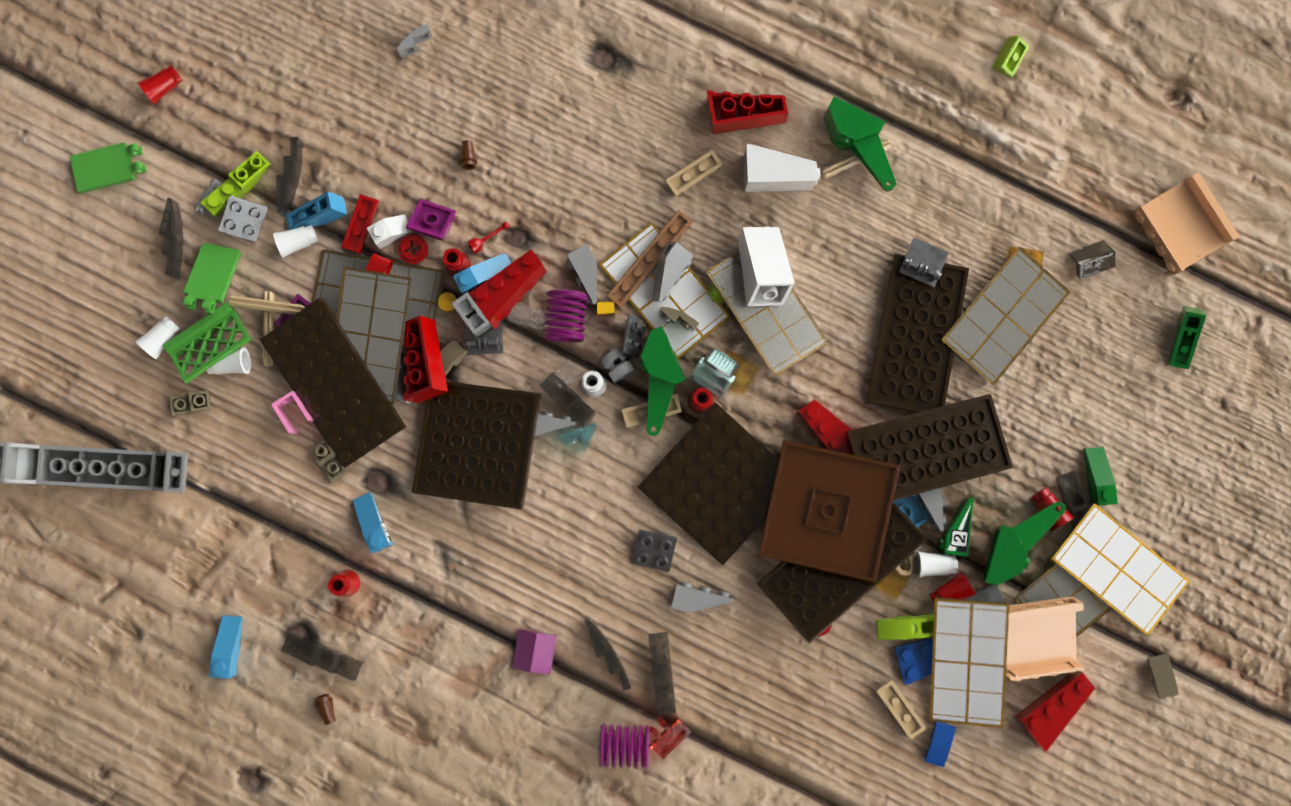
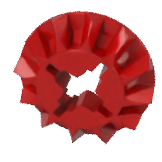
[398,234,429,265]

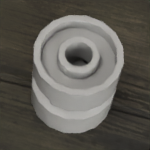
[600,347,635,383]

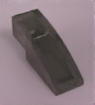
[539,372,596,428]

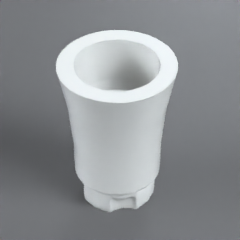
[273,225,318,258]
[135,316,181,359]
[204,347,251,375]
[580,371,607,398]
[913,551,958,578]

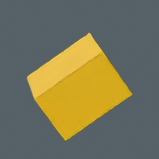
[597,302,615,317]

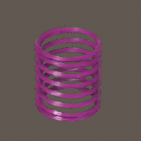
[543,290,588,343]
[599,723,649,770]

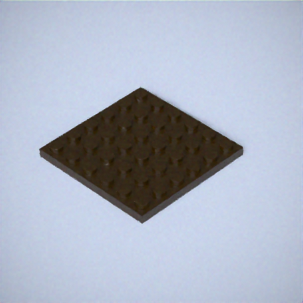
[412,381,541,510]
[638,402,779,565]

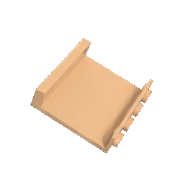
[1133,172,1240,275]
[1006,596,1084,682]

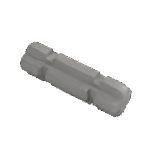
[194,179,222,214]

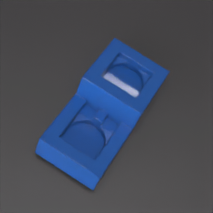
[924,721,956,767]

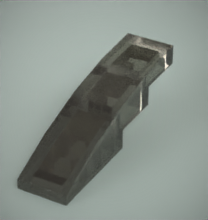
[276,137,303,217]
[159,197,184,279]
[1056,470,1091,530]
[585,617,631,691]
[281,632,363,681]
[648,632,676,715]

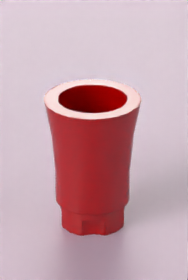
[137,65,183,105]
[442,248,471,277]
[687,388,714,414]
[1031,487,1074,532]
[328,569,360,597]
[929,571,976,604]

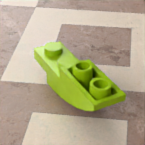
[200,151,271,218]
[875,613,934,640]

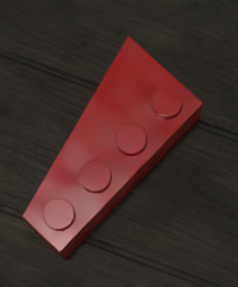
[706,90,788,135]
[469,249,547,330]
[403,315,448,403]
[796,399,852,455]
[1014,671,1096,753]

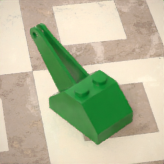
[823,96,896,192]
[640,326,686,436]
[982,502,1066,586]

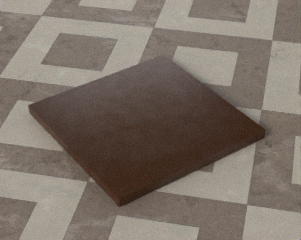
[758,440,900,583]

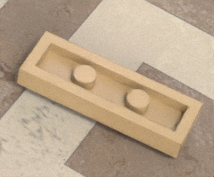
[665,150,723,197]
[622,394,682,428]
[875,679,927,740]

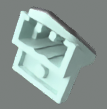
[690,348,739,399]

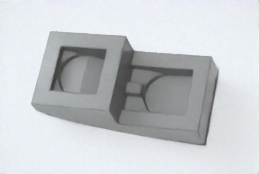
[397,24,433,58]

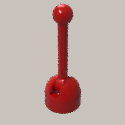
[467,222,509,254]

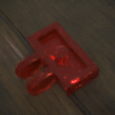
[649,717,691,760]

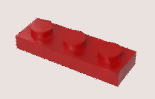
[341,194,379,254]

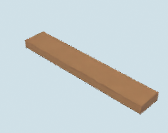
[606,209,693,309]

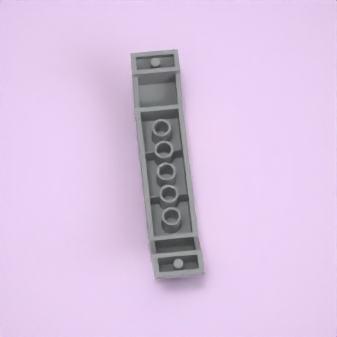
[0,442,188,493]

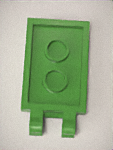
[70,142,147,194]
[183,243,241,314]

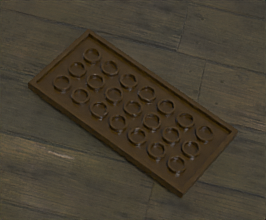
[866,254,969,413]
[260,297,406,468]
[845,394,1013,501]
[756,503,928,644]

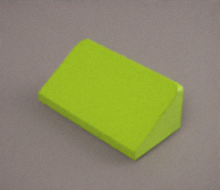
[992,35,1029,78]

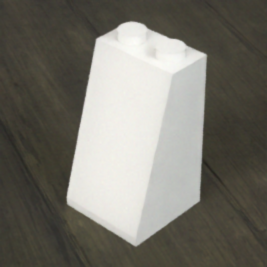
[743,144,820,192]
[738,227,794,306]

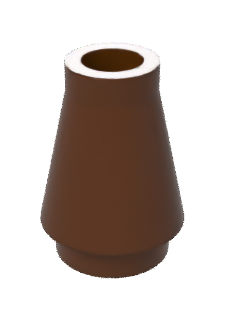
[459,140,478,170]
[314,693,336,725]

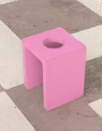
[271,391,313,434]

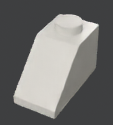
[367,214,414,249]

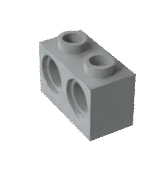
[451,292,493,337]

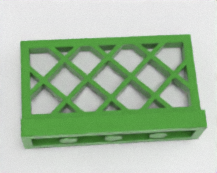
[163,302,251,384]

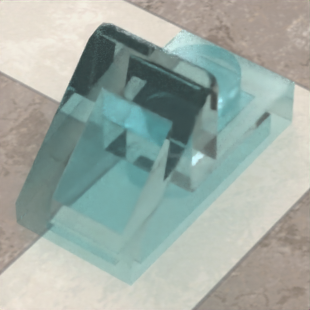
[559,423,597,452]

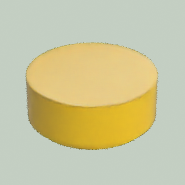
[438,292,457,312]

